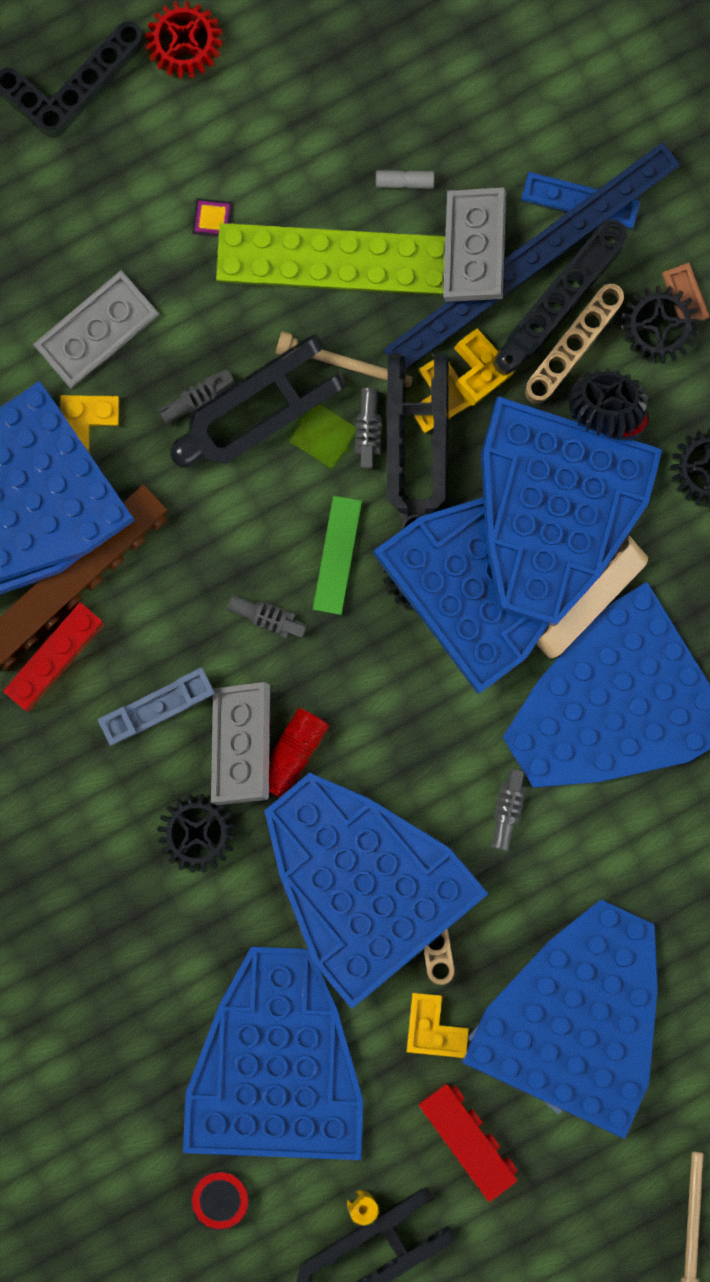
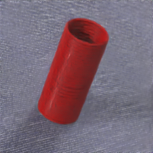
[269,707,330,798]

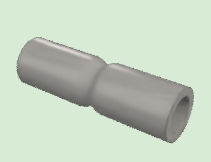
[376,170,434,189]

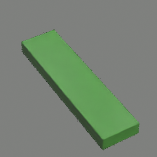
[313,496,362,616]

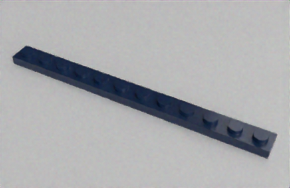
[383,142,680,370]

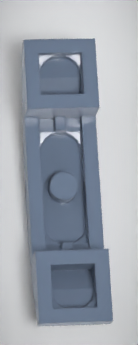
[97,667,215,746]

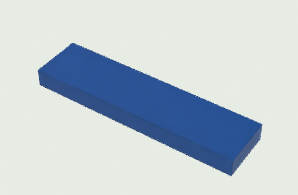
[521,172,640,230]

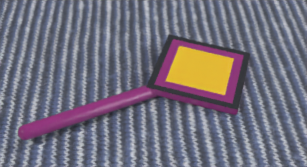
[192,198,233,237]

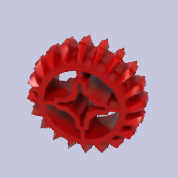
[145,1,223,79]

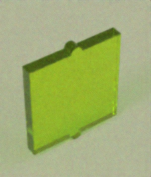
[289,404,356,469]

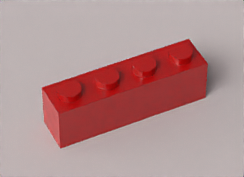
[3,602,105,712]
[418,1083,518,1202]

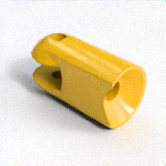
[347,1190,378,1225]

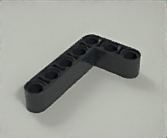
[0,21,143,138]

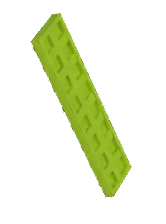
[216,223,446,296]

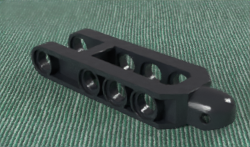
[493,220,627,376]
[170,334,347,468]
[387,353,449,530]
[296,1187,458,1282]

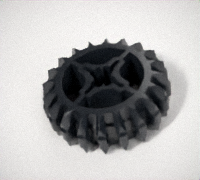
[621,285,700,364]
[569,368,648,438]
[670,429,710,508]
[157,794,237,873]

